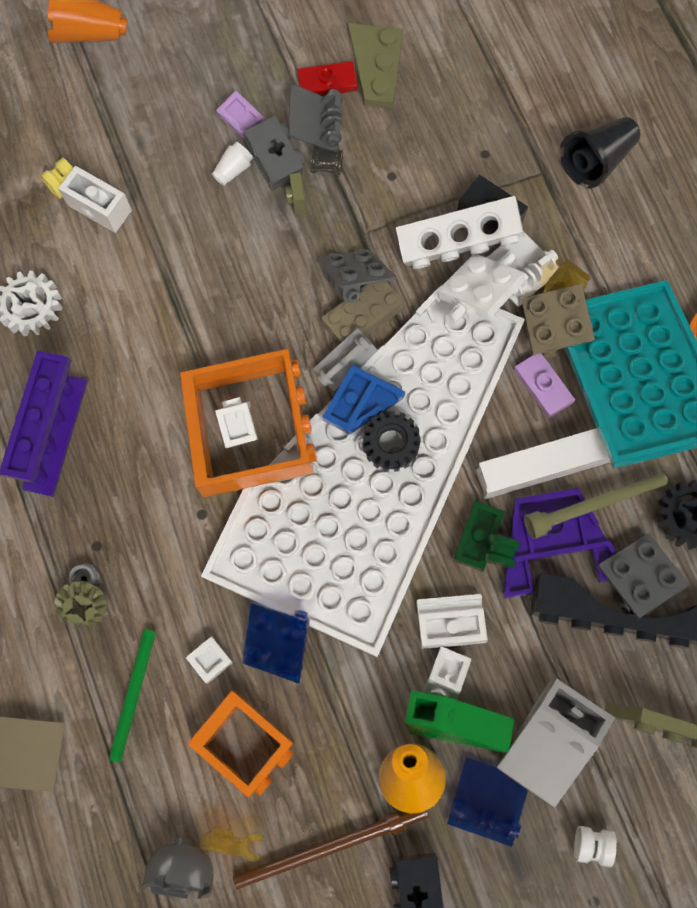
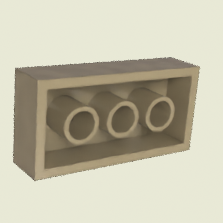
[321,281,404,345]

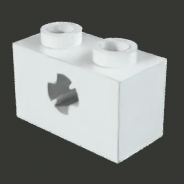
[58,166,132,233]

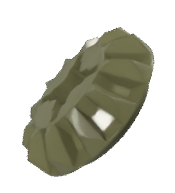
[54,581,107,629]

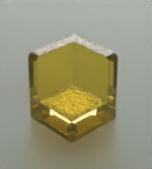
[543,259,591,293]

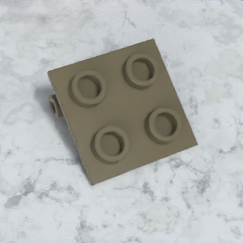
[522,284,595,358]

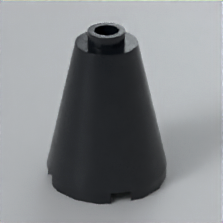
[560,117,641,189]

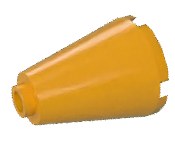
[379,744,446,814]

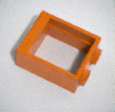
[188,691,295,798]

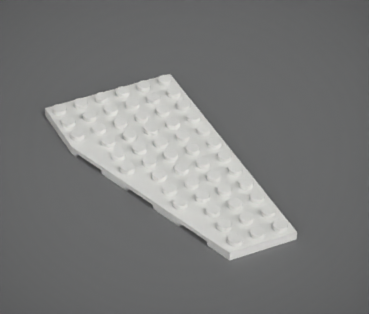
[201,285,525,657]

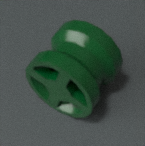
[483,535,521,568]

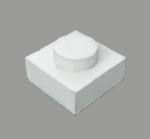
[186,636,233,684]

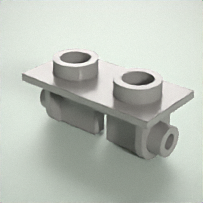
[313,328,378,391]

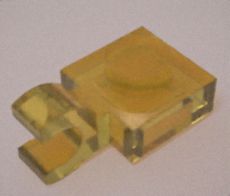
[201,827,265,861]

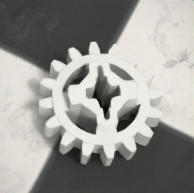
[0,270,63,336]

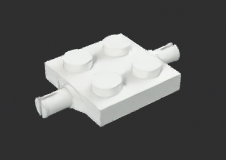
[438,250,525,325]

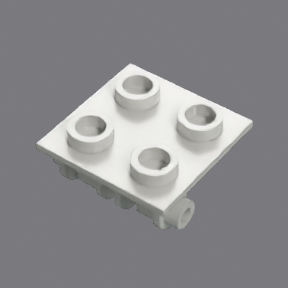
[487,232,562,307]

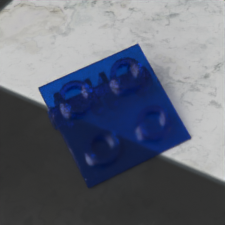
[243,602,310,684]
[447,757,528,847]

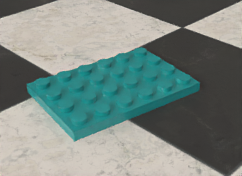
[564,280,697,469]

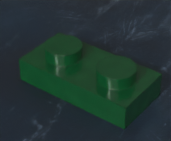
[453,500,505,572]

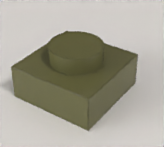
[285,173,306,214]

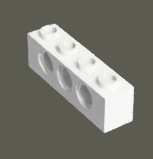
[396,196,525,269]

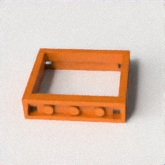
[180,349,317,497]

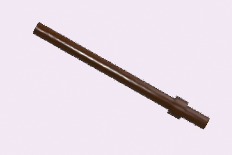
[233,810,429,889]

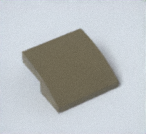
[0,716,65,792]

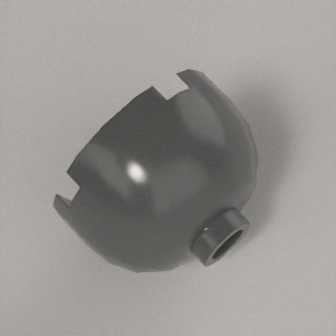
[142,838,213,899]

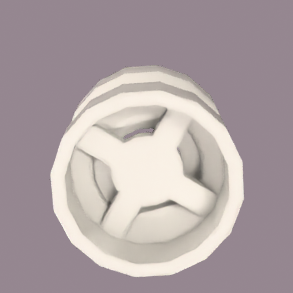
[574,826,616,867]

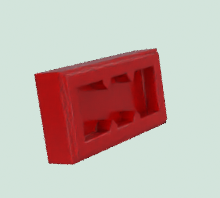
[297,61,357,96]

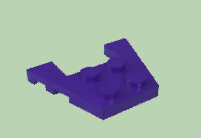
[503,488,616,599]

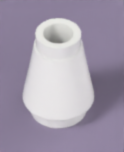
[211,142,253,186]

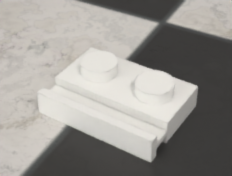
[417,594,488,649]

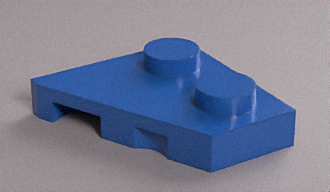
[322,364,405,435]

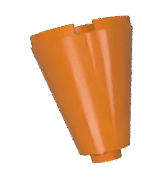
[47,0,127,43]

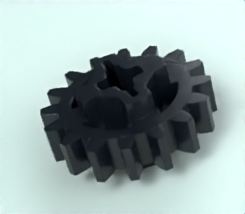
[656,480,697,550]

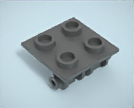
[288,84,342,154]
[316,249,396,303]
[598,533,690,619]

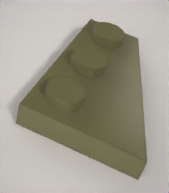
[348,23,403,109]
[605,703,697,748]

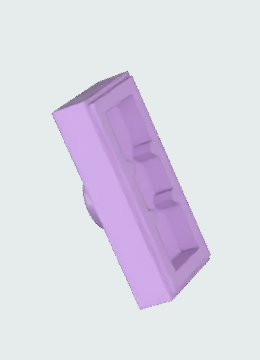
[216,90,267,140]
[513,353,575,419]

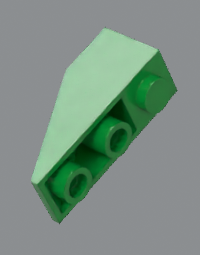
[404,690,514,753]

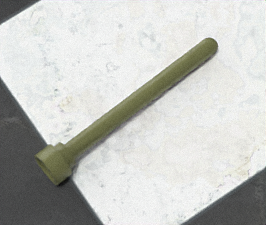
[524,473,668,540]

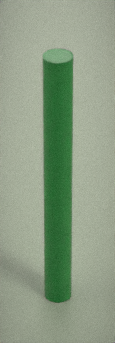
[108,629,156,763]

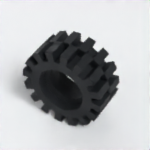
[363,411,421,472]

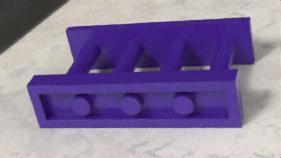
[0,350,88,497]

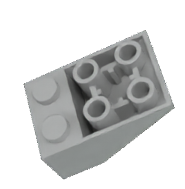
[496,679,615,808]

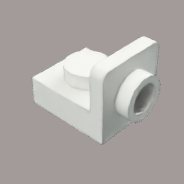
[215,397,258,448]
[423,646,472,700]

